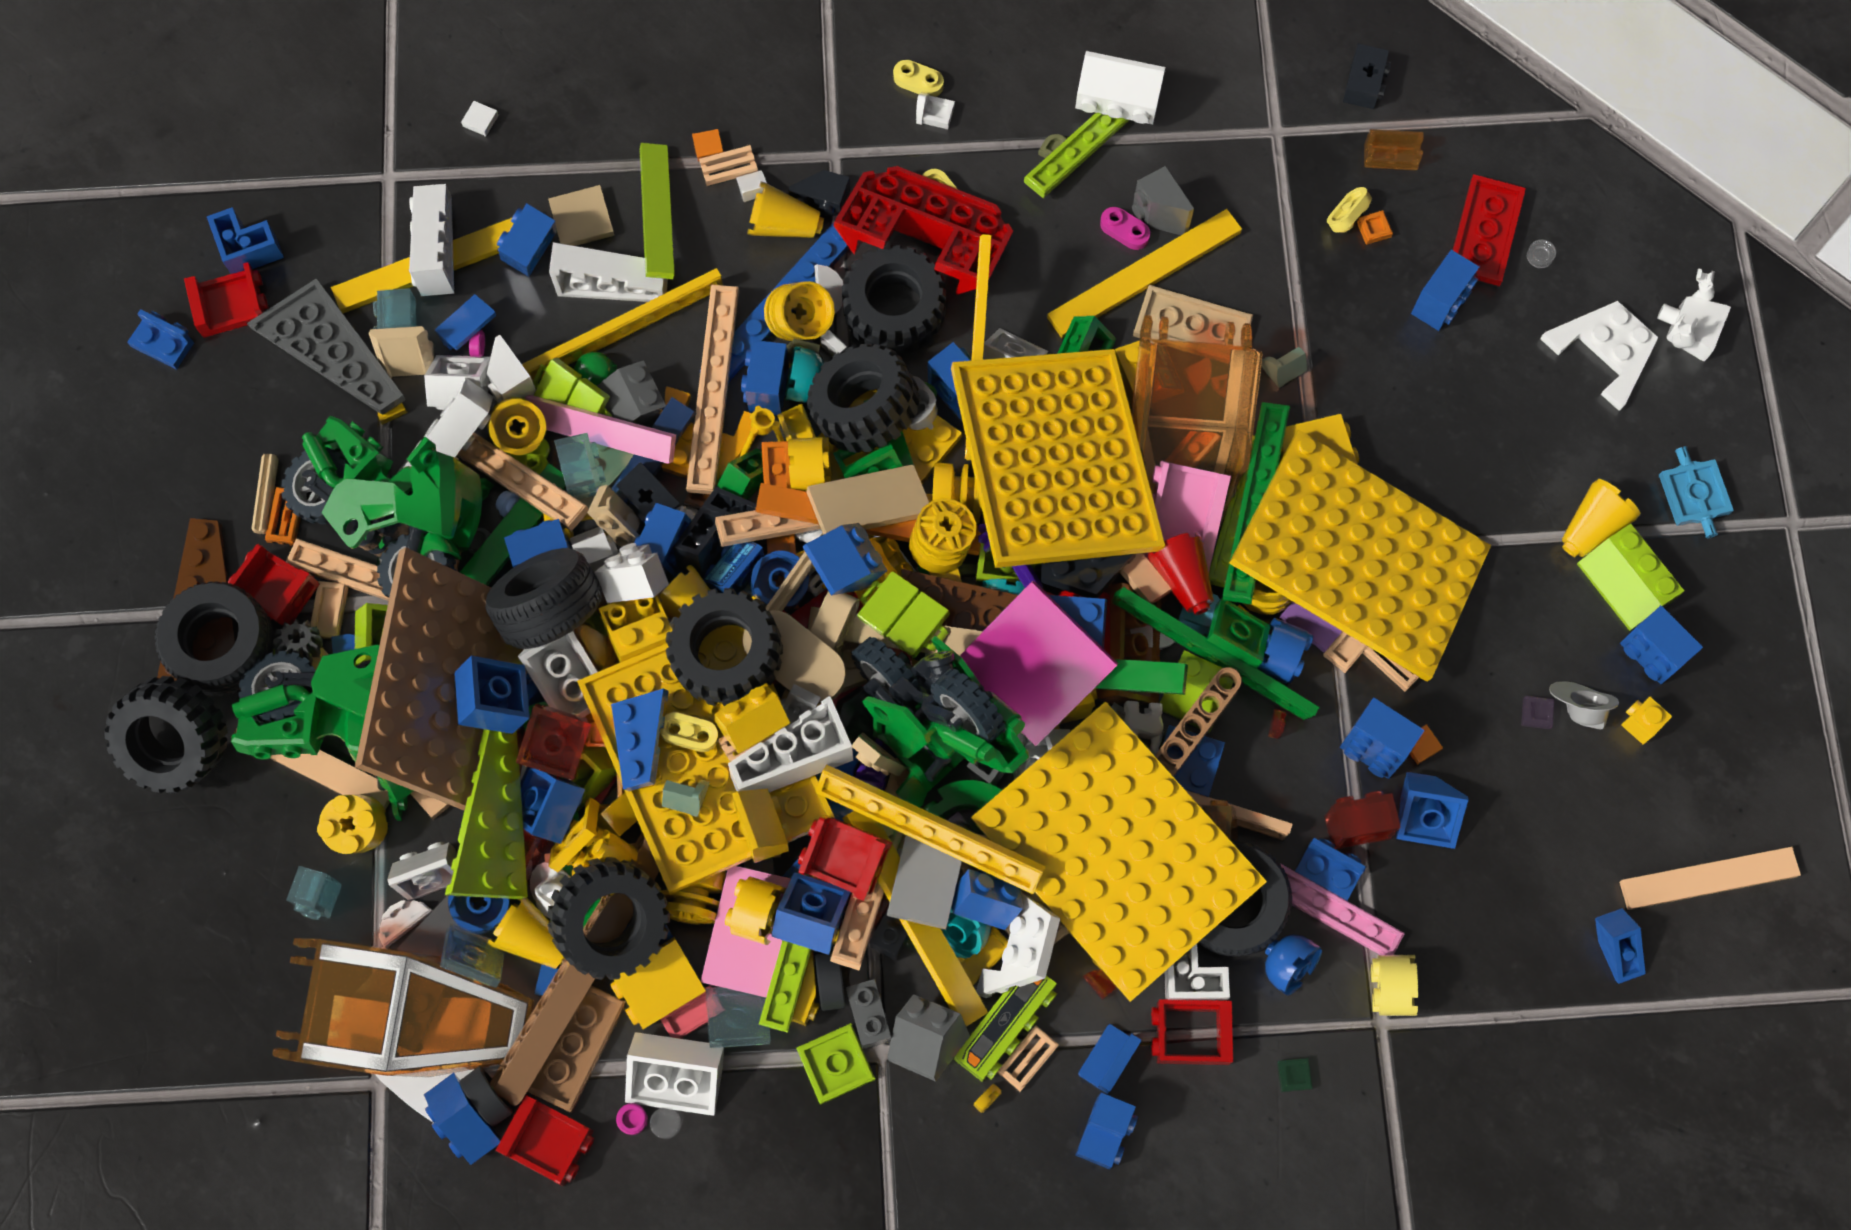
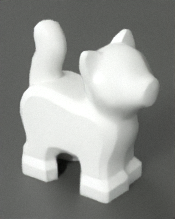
[1124,701,1163,756]

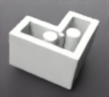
[570,527,619,581]
[595,543,669,603]
[1164,944,1230,1001]

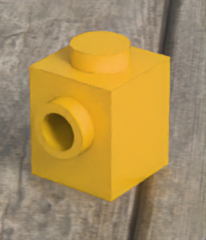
[1621,697,1672,744]

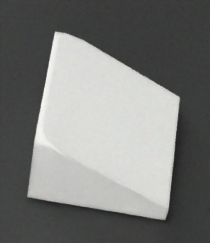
[736,170,767,202]

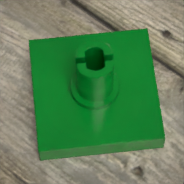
[1207,598,1271,669]

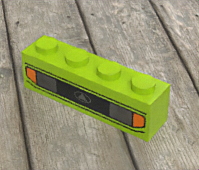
[954,975,1057,1082]

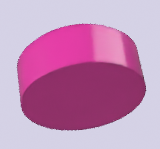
[469,330,485,358]
[616,1103,648,1135]

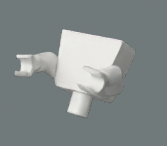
[1657,269,1731,362]

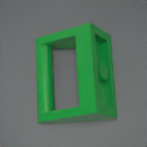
[1057,316,1116,354]
[833,441,903,478]

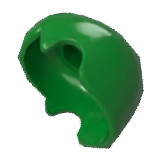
[573,352,617,386]

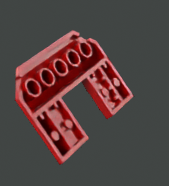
[833,166,1013,295]

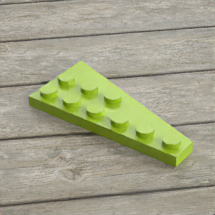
[445,729,528,899]

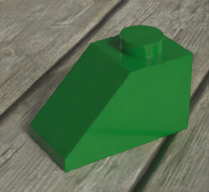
[717,448,763,500]

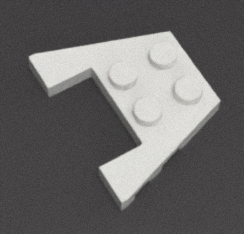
[1541,301,1658,411]
[976,891,1060,998]

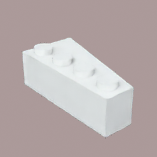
[398,378,493,472]
[728,696,853,792]

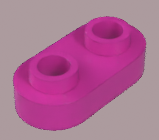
[1100,207,1150,250]

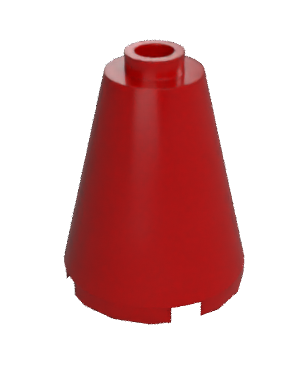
[1147,532,1214,615]

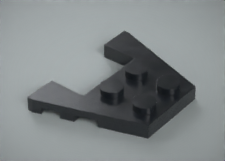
[1041,554,1136,598]

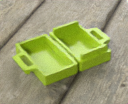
[533,358,612,442]
[857,571,950,658]

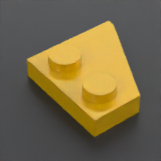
[548,797,600,873]

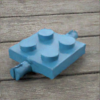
[1659,447,1734,538]

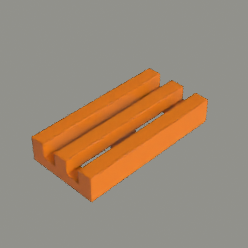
[265,487,301,545]

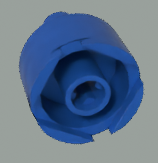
[751,551,809,611]
[1257,618,1313,684]
[448,896,510,934]

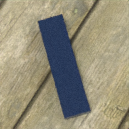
[612,397,697,506]

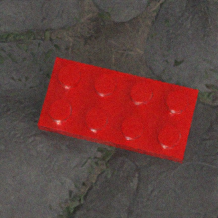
[1453,174,1526,286]

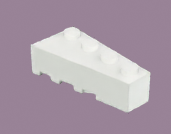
[409,184,454,296]
[549,243,668,302]

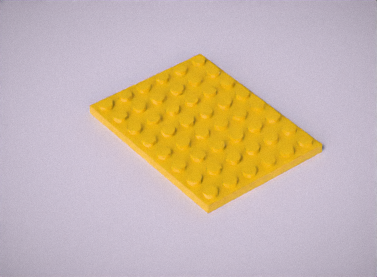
[951,349,1165,568]
[1229,430,1491,682]
[577,625,835,895]
[971,702,1267,1002]

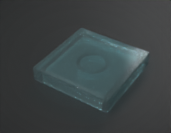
[440,923,505,988]
[705,987,771,1048]

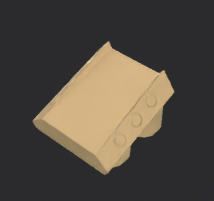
[369,326,434,378]

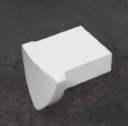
[916,92,955,129]

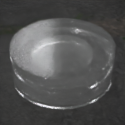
[1527,239,1556,268]
[650,1107,681,1139]

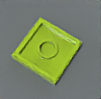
[796,1023,875,1105]

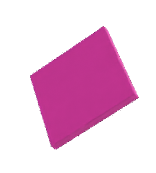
[960,580,1119,746]

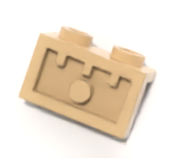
[587,485,641,547]

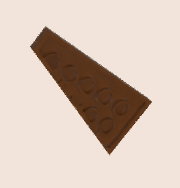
[157,518,237,681]
[901,569,1018,654]

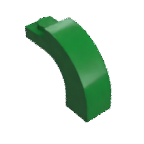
[922,780,1002,819]

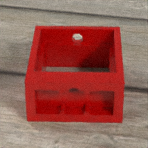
[1151,999,1233,1065]

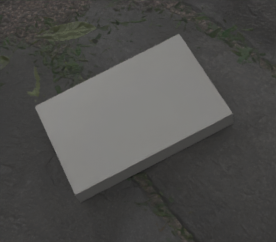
[887,835,962,930]

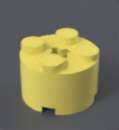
[1371,955,1418,1016]

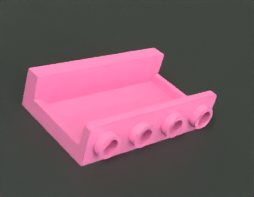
[1143,461,1231,572]
[701,866,791,997]

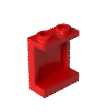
[184,262,269,338]
[228,544,320,627]
[798,815,892,901]
[495,1095,594,1186]

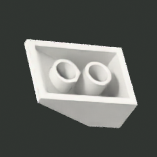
[388,842,457,901]

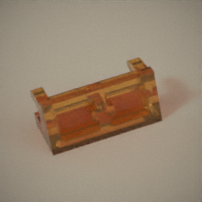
[1364,129,1423,170]

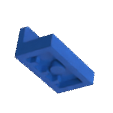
[127,309,194,370]
[1295,838,1366,901]

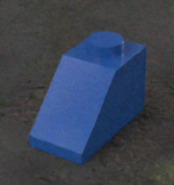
[1595,908,1646,984]

